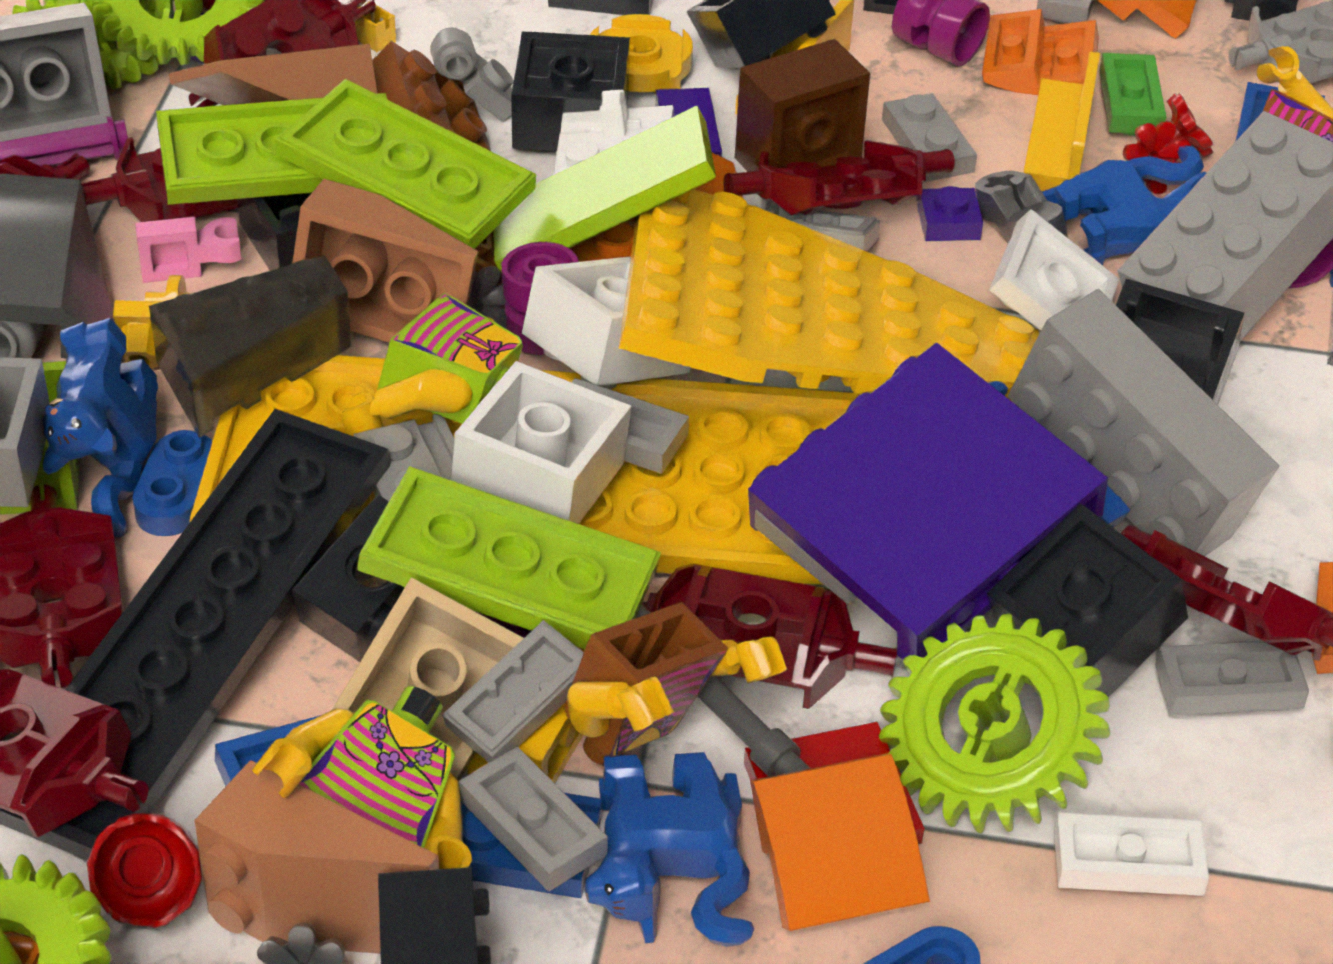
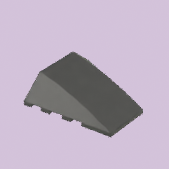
[0,173,123,362]

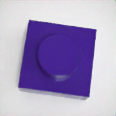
[917,186,983,241]

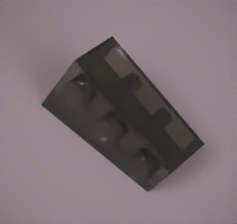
[149,255,352,438]

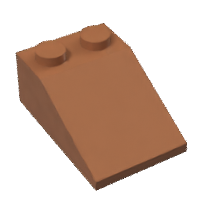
[169,44,377,105]
[285,179,478,342]
[194,760,439,954]

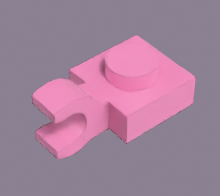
[135,217,241,283]

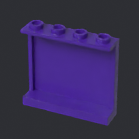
[748,342,1108,660]

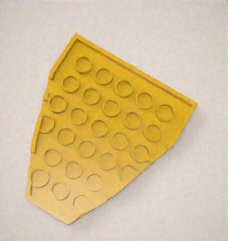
[619,189,1039,402]

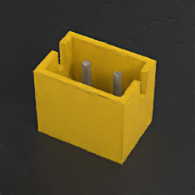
[355,1,396,52]

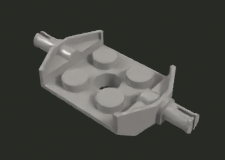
[1229,0,1333,83]

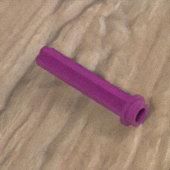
[0,116,128,166]

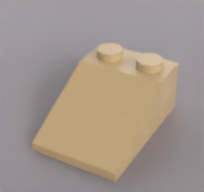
[332,577,524,781]

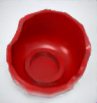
[86,813,203,929]

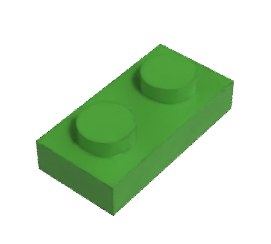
[1099,53,1166,136]

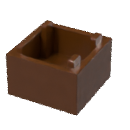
[734,39,871,172]

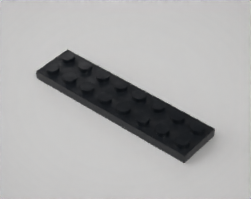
[0,409,390,860]

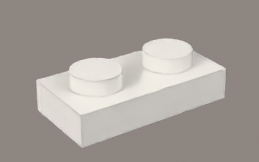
[1054,812,1209,896]

